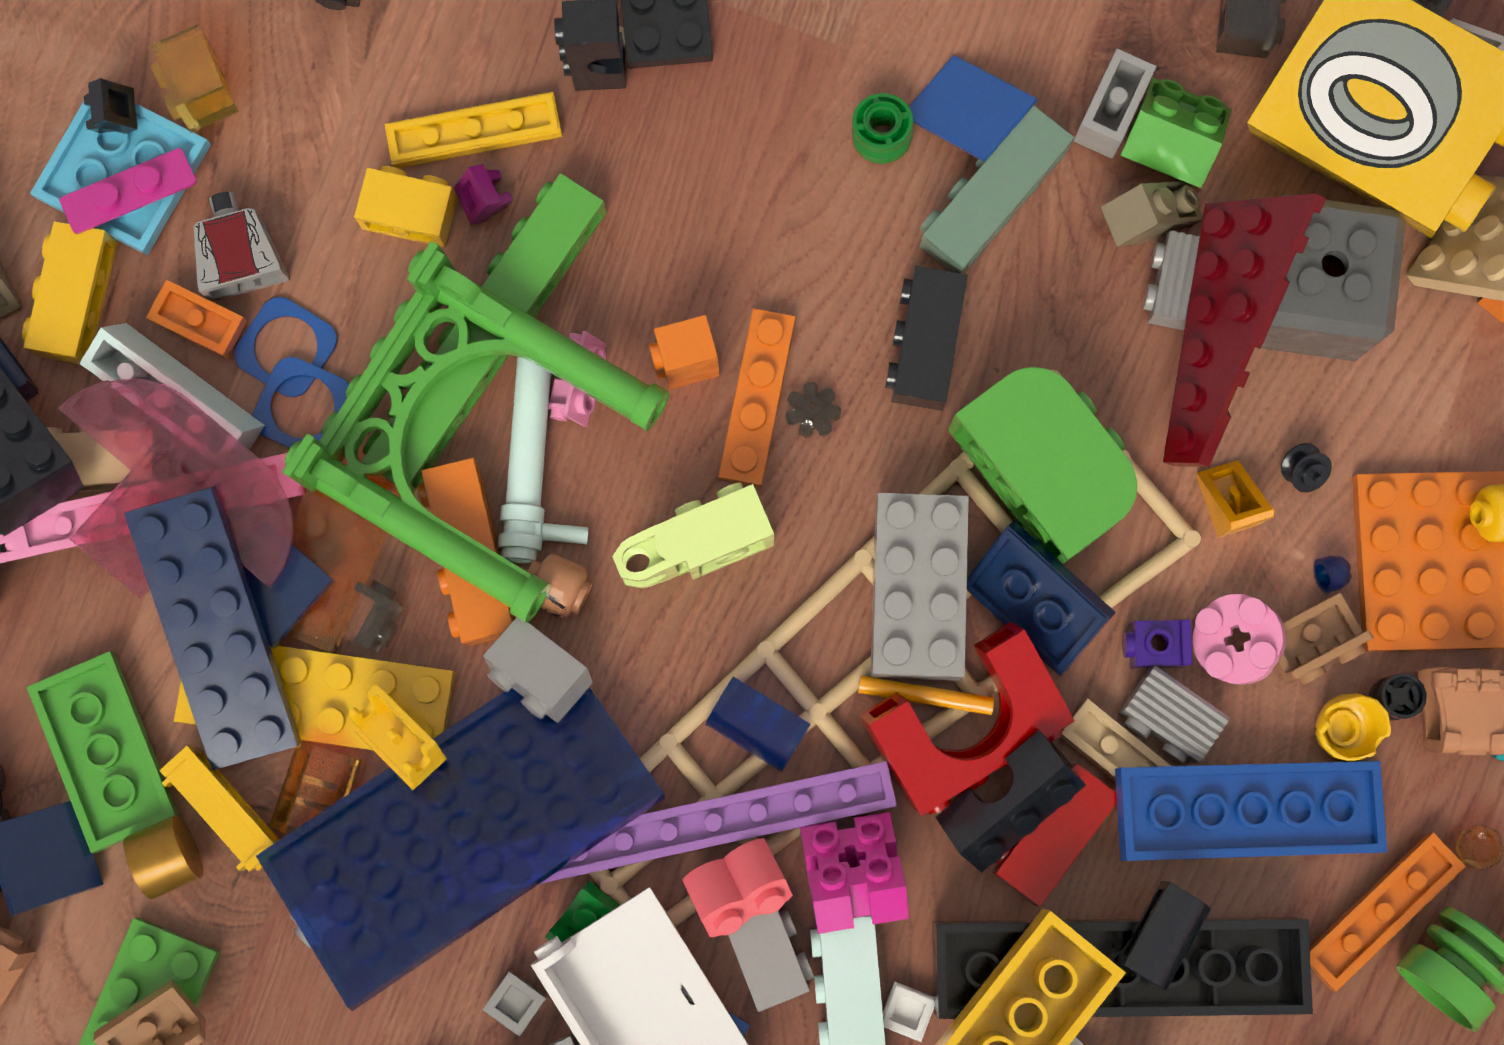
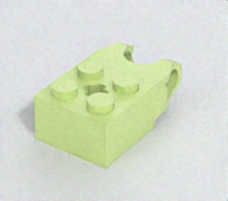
[612,482,774,588]

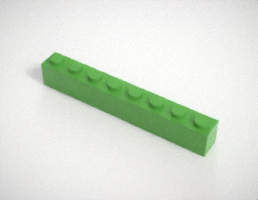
[361,173,607,494]

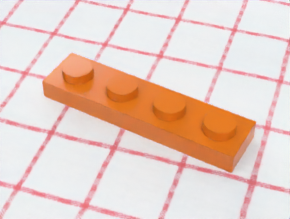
[718,308,796,488]
[1310,833,1466,992]

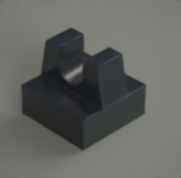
[84,78,138,134]

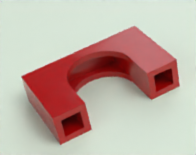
[859,622,1075,816]

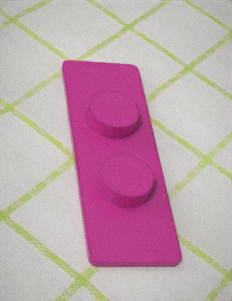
[59,148,197,234]

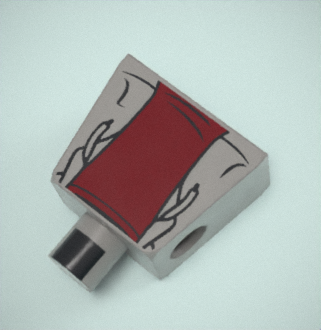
[193,192,290,302]

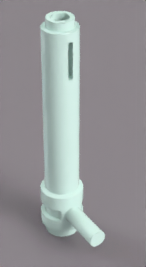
[497,357,588,563]

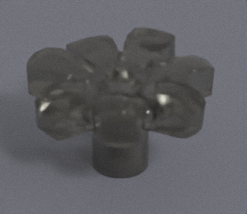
[785,382,841,438]

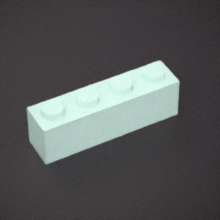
[79,323,265,468]
[810,915,885,1045]

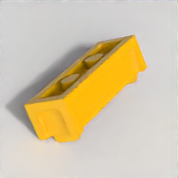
[159,746,286,872]

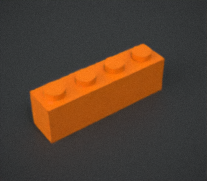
[417,458,515,647]

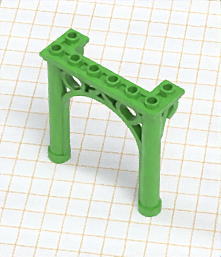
[282,241,670,623]

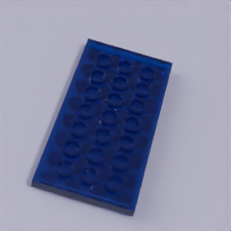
[256,687,665,1011]

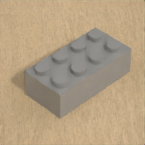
[870,493,969,681]

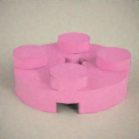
[1192,594,1286,685]

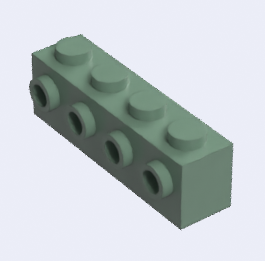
[919,105,1075,274]

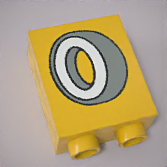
[1247,0,1504,239]

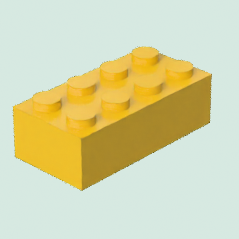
[935,909,1126,1045]

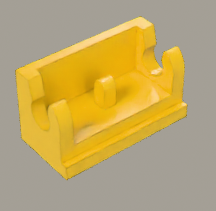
[349,683,447,790]

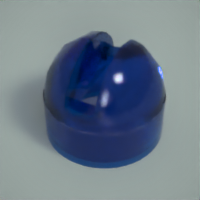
[1313,555,1352,593]

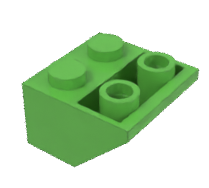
[1120,77,1232,188]

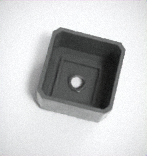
[1255,194,1406,361]

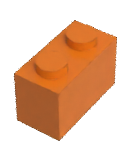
[648,315,720,390]

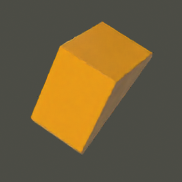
[1197,460,1274,538]

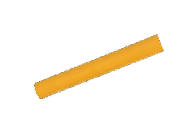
[858,676,994,715]

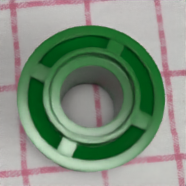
[852,93,913,164]

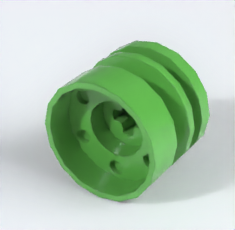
[1396,907,1504,1032]

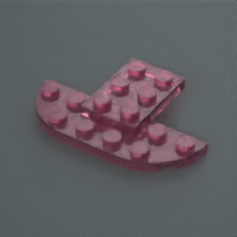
[58,379,293,599]

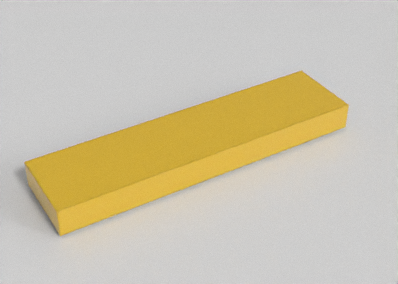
[384,92,562,168]

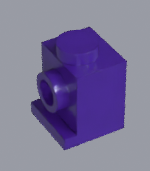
[1122,619,1192,668]

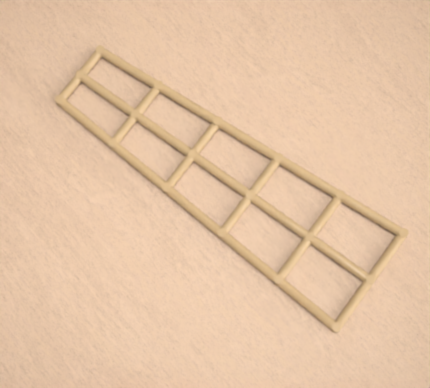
[562,369,1201,927]

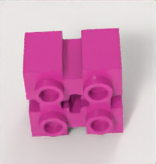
[800,812,909,934]

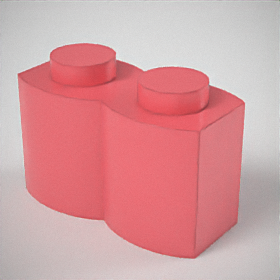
[682,838,793,938]

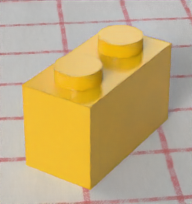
[354,166,458,248]

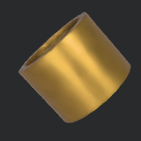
[123,815,203,900]

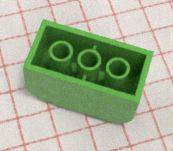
[948,367,1137,565]

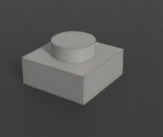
[483,971,548,1037]

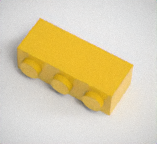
[22,221,118,365]

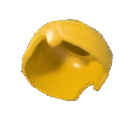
[1315,693,1391,762]

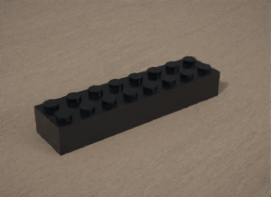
[932,917,1313,1019]

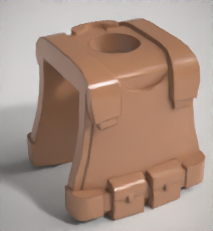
[1415,667,1504,755]

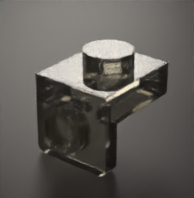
[354,580,404,653]

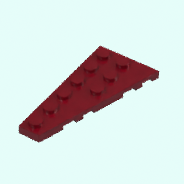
[1163,193,1326,467]

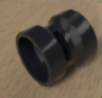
[1369,673,1427,721]

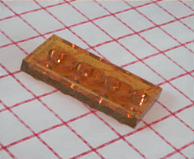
[286,477,401,654]

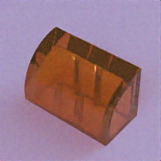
[269,741,362,846]

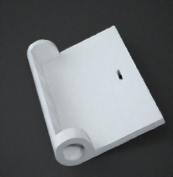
[531,887,748,1045]

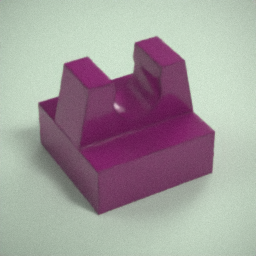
[453,164,513,225]

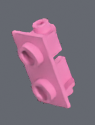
[548,331,606,427]

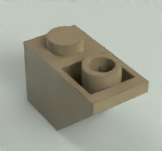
[1101,181,1203,247]

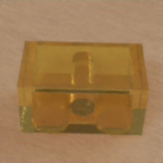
[150,24,239,133]

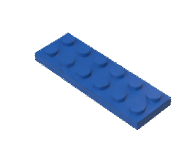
[1115,761,1387,861]

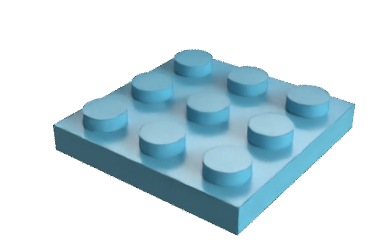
[30,101,211,256]

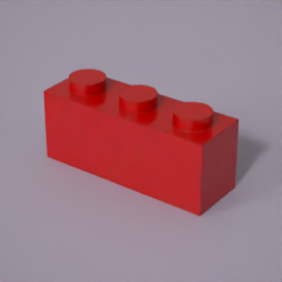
[991,763,1117,907]

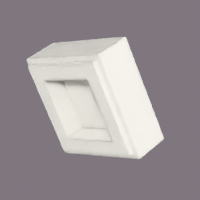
[883,981,935,1042]

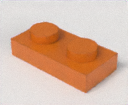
[146,280,247,359]

